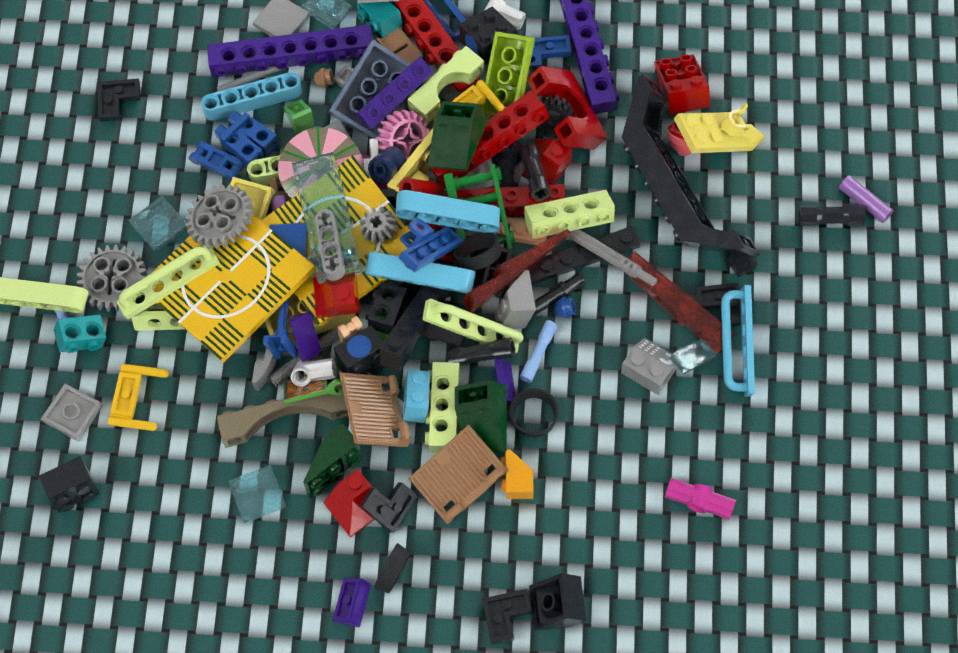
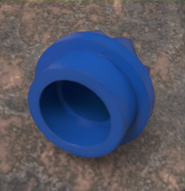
[554,297,576,318]

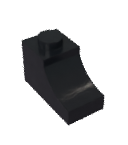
[493,140,525,188]

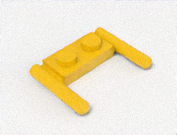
[433,80,504,121]
[108,364,169,431]

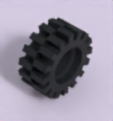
[538,95,573,136]

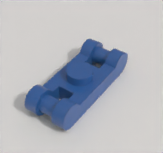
[188,141,245,182]

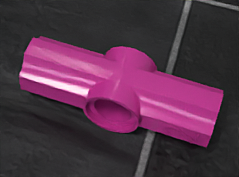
[665,478,736,520]

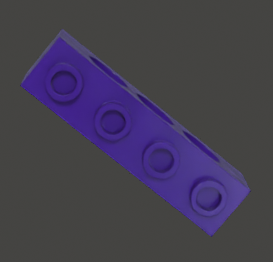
[355,57,434,130]

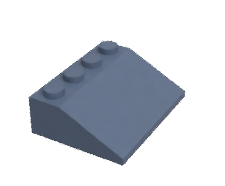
[327,40,417,143]

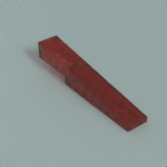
[462,229,570,313]
[625,252,736,354]

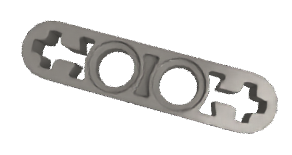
[315,209,345,281]

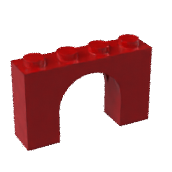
[527,66,608,150]

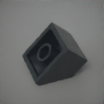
[529,573,586,631]

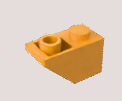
[501,449,533,499]

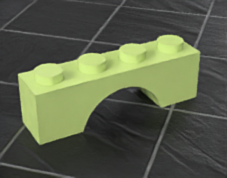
[407,46,484,123]

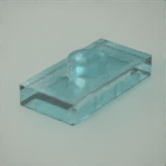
[670,338,716,374]

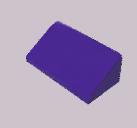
[288,311,322,362]
[494,359,516,406]
[332,578,371,627]

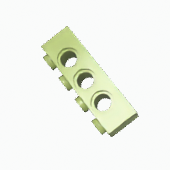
[524,190,615,239]
[425,362,460,453]

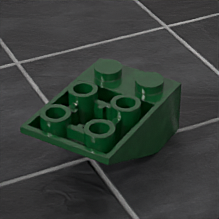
[428,101,488,171]
[455,380,507,453]
[303,423,363,498]

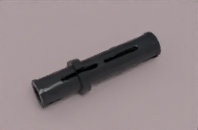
[531,272,586,318]

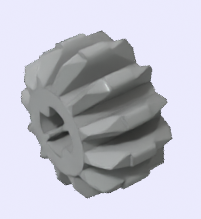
[360,207,397,245]

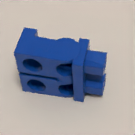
[215,111,279,168]

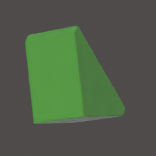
[283,99,315,134]

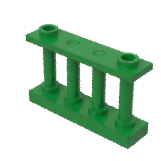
[444,164,516,258]

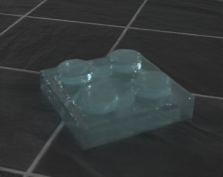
[128,196,188,253]
[229,465,286,523]

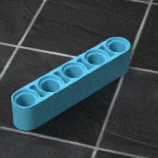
[201,72,302,120]
[396,190,500,233]
[365,252,476,294]

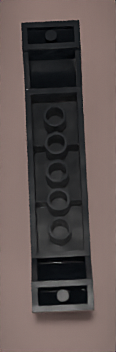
[622,74,760,258]

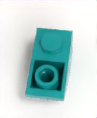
[356,1,402,37]

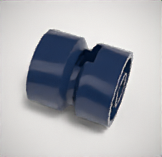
[368,146,406,183]

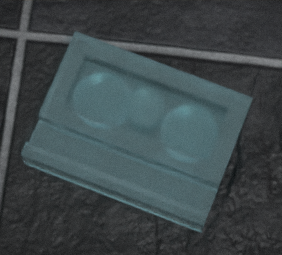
[302,0,352,29]

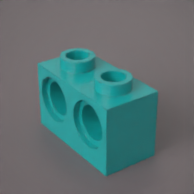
[53,315,106,353]

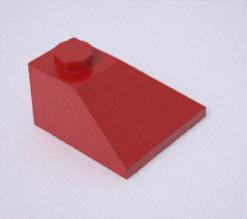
[522,139,572,185]
[313,270,360,319]
[323,469,374,538]

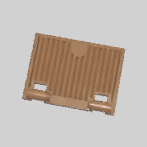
[339,372,411,447]
[408,425,508,524]

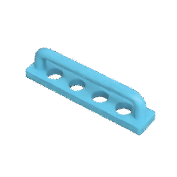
[721,285,755,397]

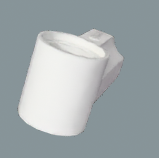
[484,0,526,30]
[291,358,337,386]

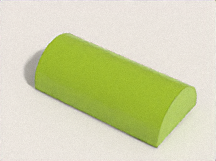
[481,31,535,116]

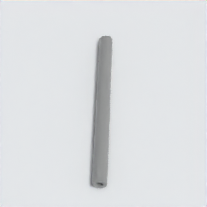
[216,50,311,92]

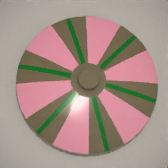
[278,127,364,199]

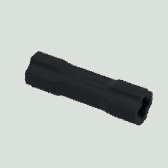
[520,143,550,201]
[798,205,866,226]
[447,337,516,366]

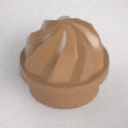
[314,67,334,88]

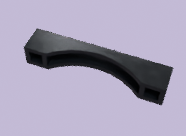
[380,260,461,373]

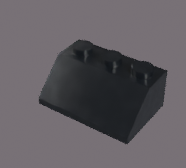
[401,292,476,347]

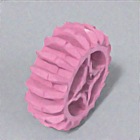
[376,110,431,161]

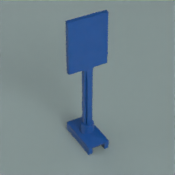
[263,223,308,359]

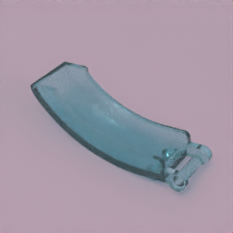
[292,152,362,284]

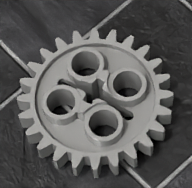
[185,184,254,249]
[77,244,148,312]

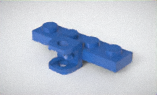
[528,35,571,77]
[398,219,463,272]

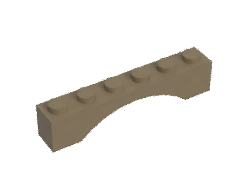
[217,384,348,448]

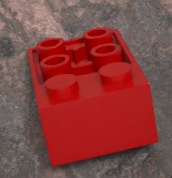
[654,54,710,115]

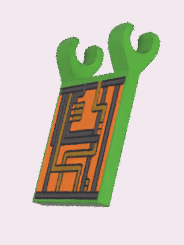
[283,365,343,404]

